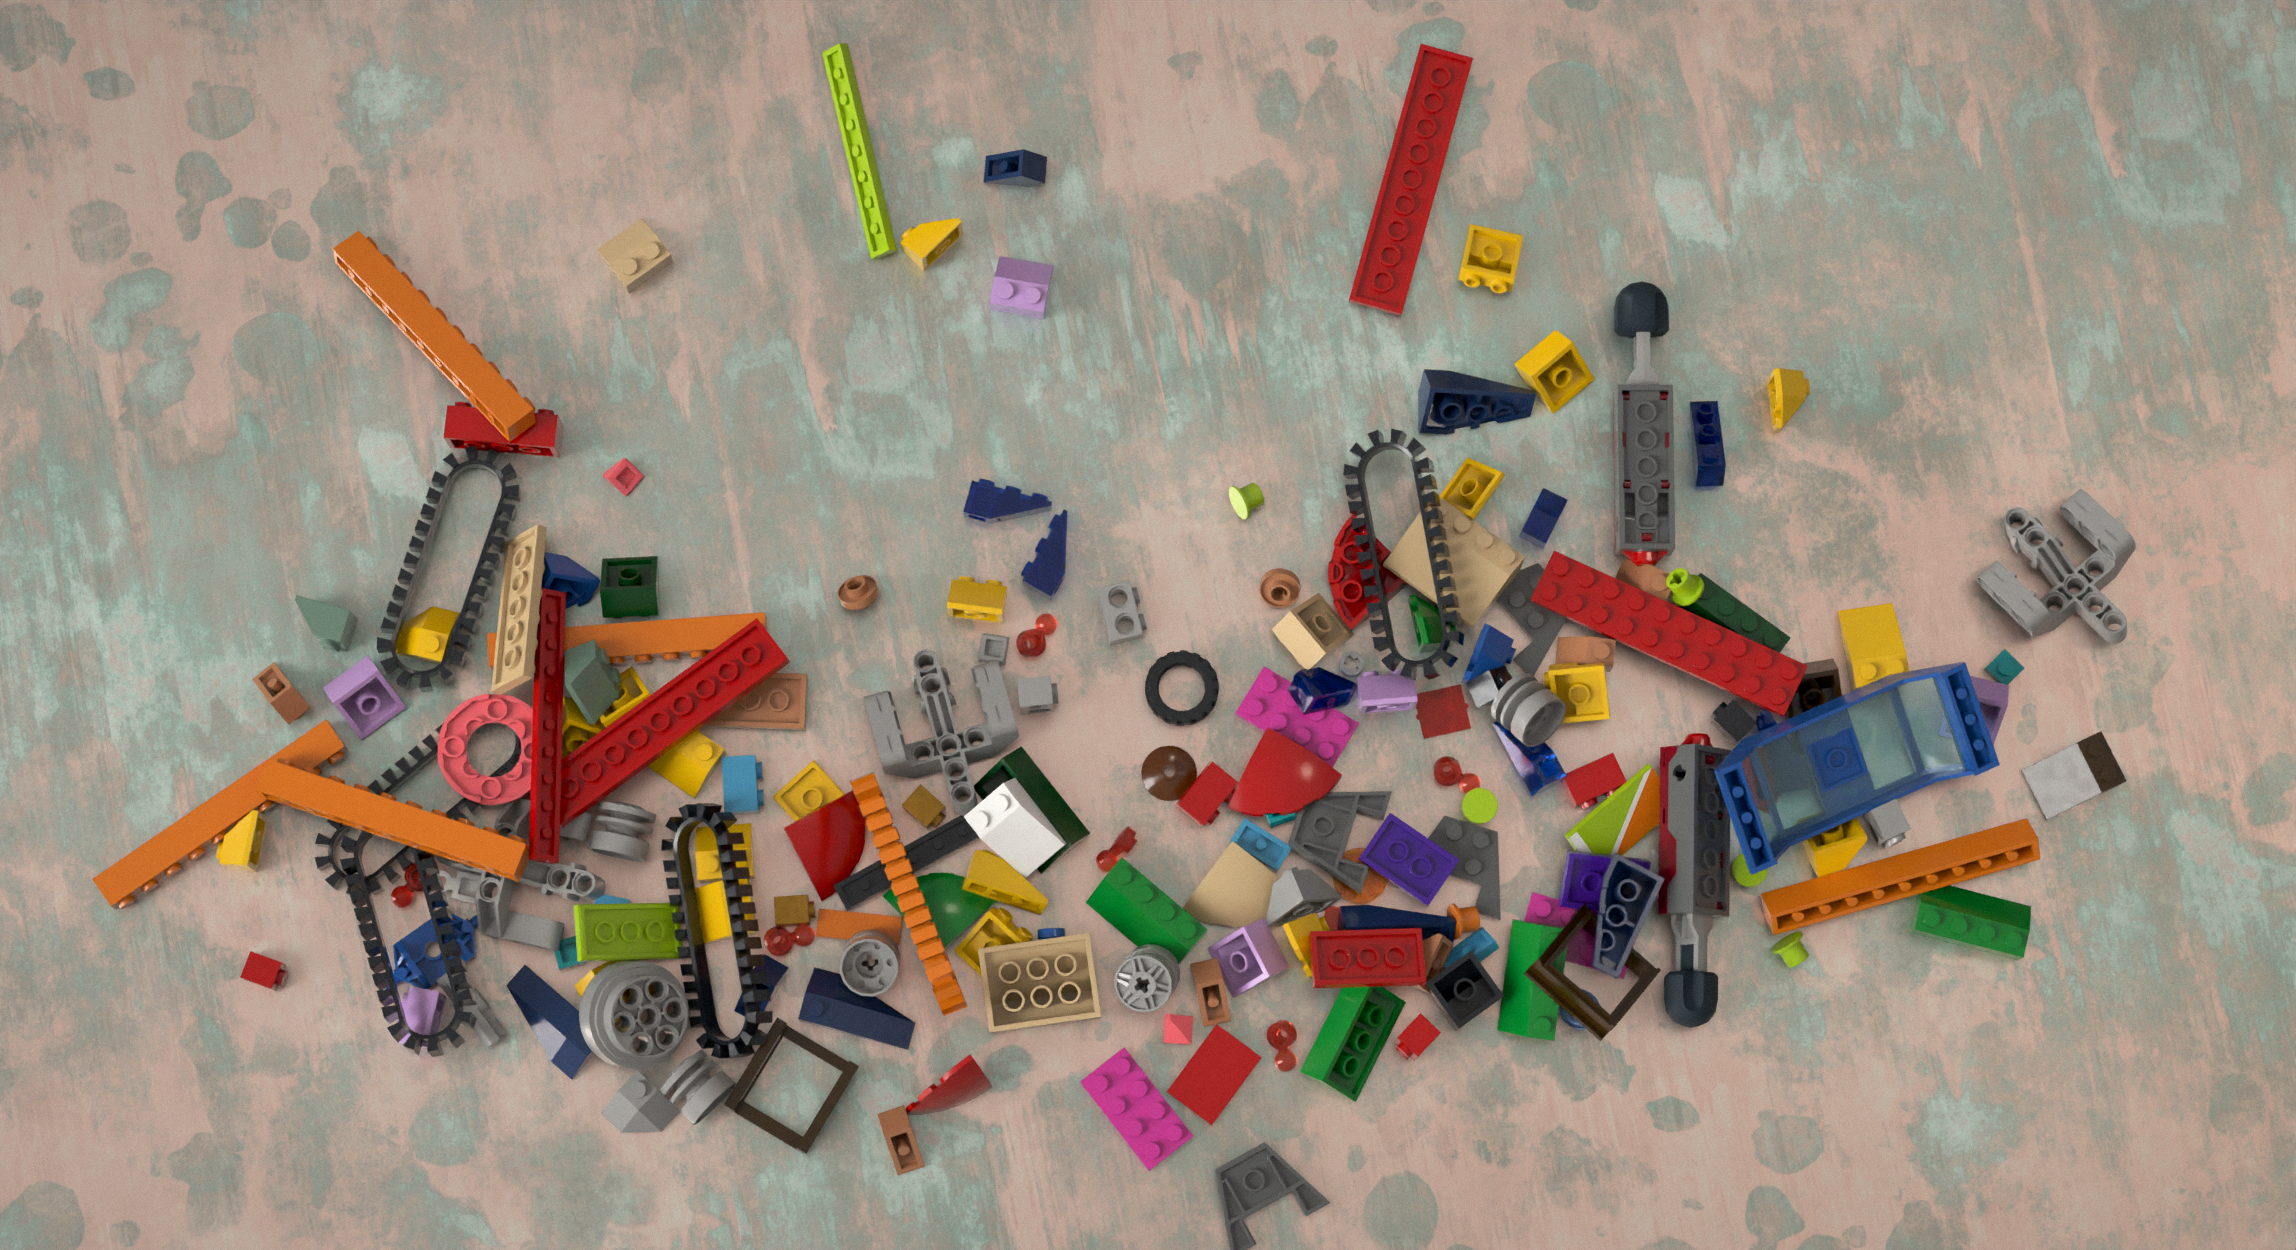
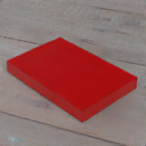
[1167,1024,1262,1126]

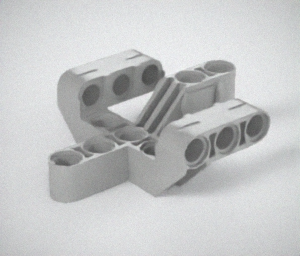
[1977,489,2136,644]
[863,649,1019,816]
[435,799,606,951]

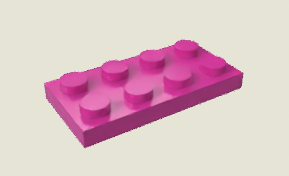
[1235,666,1359,767]
[1524,892,1635,979]
[1080,1047,1193,1171]

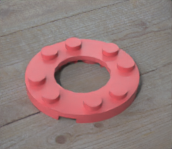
[437,694,533,806]

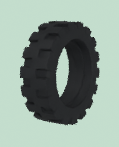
[1145,650,1219,726]

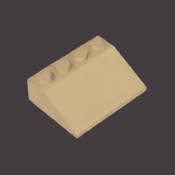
[1383,497,1525,629]
[978,933,1101,1033]

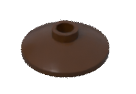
[1141,746,1197,801]

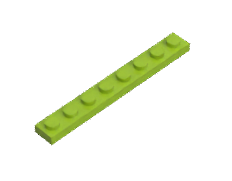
[822,43,897,259]

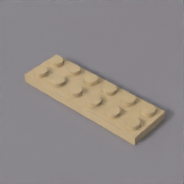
[491,524,547,695]

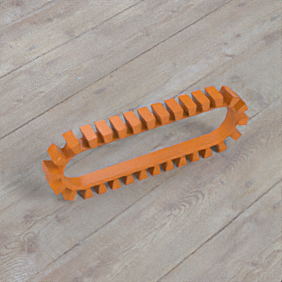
[850,772,968,1016]

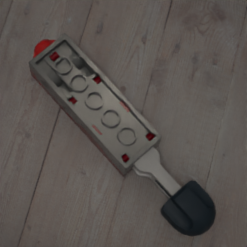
[1613,281,1675,567]
[1658,733,1731,1028]

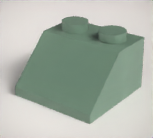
[295,595,358,653]
[565,639,622,725]

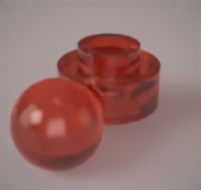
[1016,613,1057,657]
[1433,756,1481,794]
[1096,826,1137,872]
[391,863,431,908]
[763,925,815,956]
[1267,1020,1297,1072]

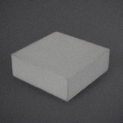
[978,633,1010,666]

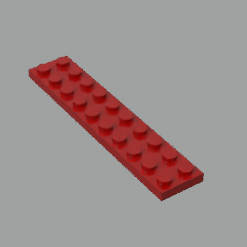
[1349,44,1473,316]
[1530,551,1808,717]
[530,618,790,828]

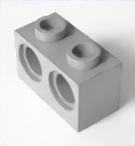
[1097,581,1147,646]
[1017,676,1059,715]
[1863,799,1911,848]

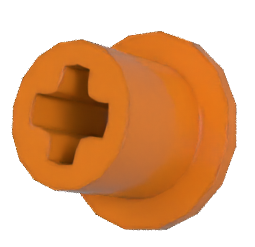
[1447,903,1480,940]

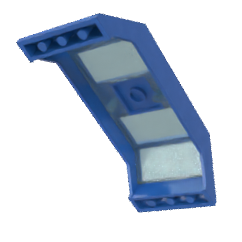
[1714,662,2000,875]

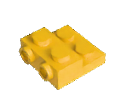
[1458,224,1524,293]
[1544,662,1611,723]
[954,907,1033,976]

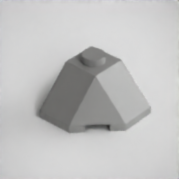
[1266,867,1341,926]
[601,1070,681,1133]

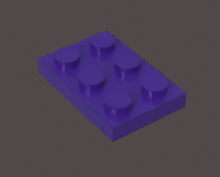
[1358,813,1459,907]
[1558,850,1651,911]

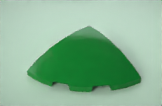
[883,872,998,950]

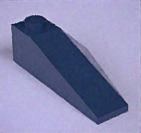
[1418,369,1536,435]
[1592,853,1665,979]
[1338,905,1456,942]
[506,965,595,1080]
[798,967,915,1050]

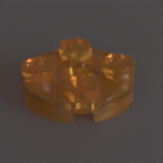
[1332,848,1388,904]

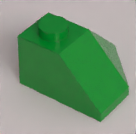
[1408,594,1457,653]

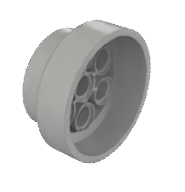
[579,960,689,1069]

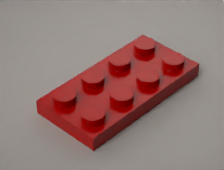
[1309,928,1426,989]

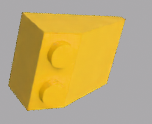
[1837,603,1909,691]

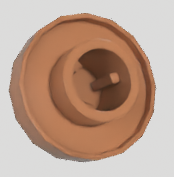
[1259,568,1301,608]
[837,575,879,610]

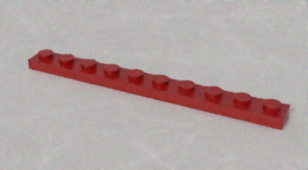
[529,588,566,864]

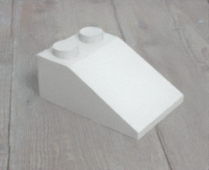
[964,778,1067,878]

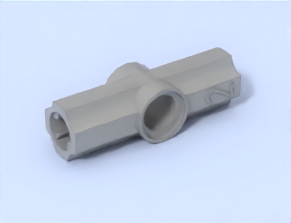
[436,973,506,1048]

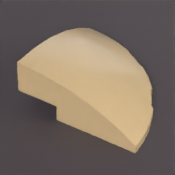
[1183,841,1280,928]

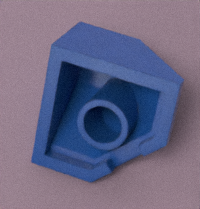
[541,552,600,609]
[1461,623,1516,685]

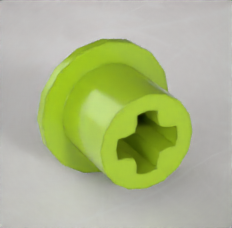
[1229,483,1264,520]
[1666,568,1704,606]
[1462,788,1498,824]
[1732,853,1768,887]
[1771,931,1809,968]

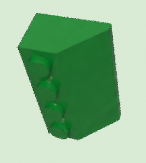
[1086,857,1207,965]
[1909,885,2031,961]
[1497,919,1567,1041]
[1300,986,1406,1102]

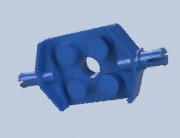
[385,913,478,990]

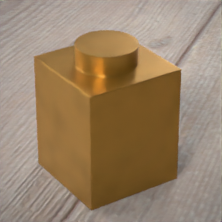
[902,784,946,830]
[774,895,815,927]

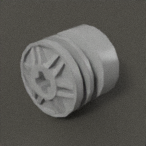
[1491,672,1566,747]
[589,802,656,862]
[839,929,900,997]
[1114,944,1180,1013]
[660,1049,736,1125]

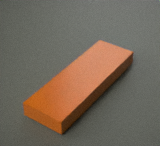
[816,908,903,946]

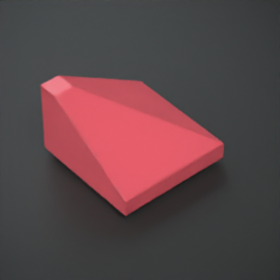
[602,457,644,496]
[1163,1014,1193,1045]

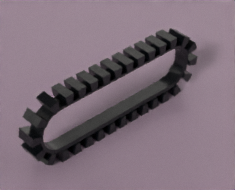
[1343,429,1464,681]
[377,446,521,692]
[315,723,521,896]
[661,803,773,1059]
[340,829,477,1057]

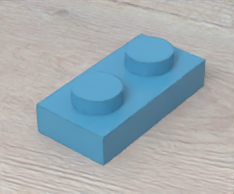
[1230,818,1292,872]
[1443,927,1499,969]

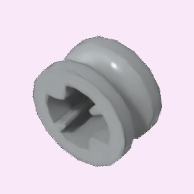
[1339,651,1364,678]

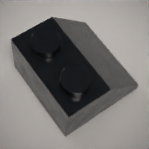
[1426,951,1504,1031]

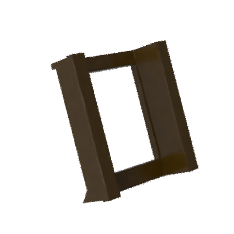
[1524,902,1661,1041]
[724,1017,859,1154]

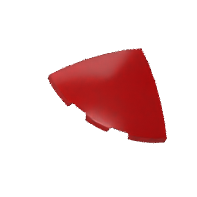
[1328,515,1408,630]
[1229,727,1342,817]
[783,790,866,901]
[906,1054,992,1115]

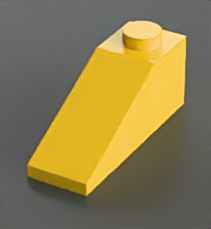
[962,849,1048,915]

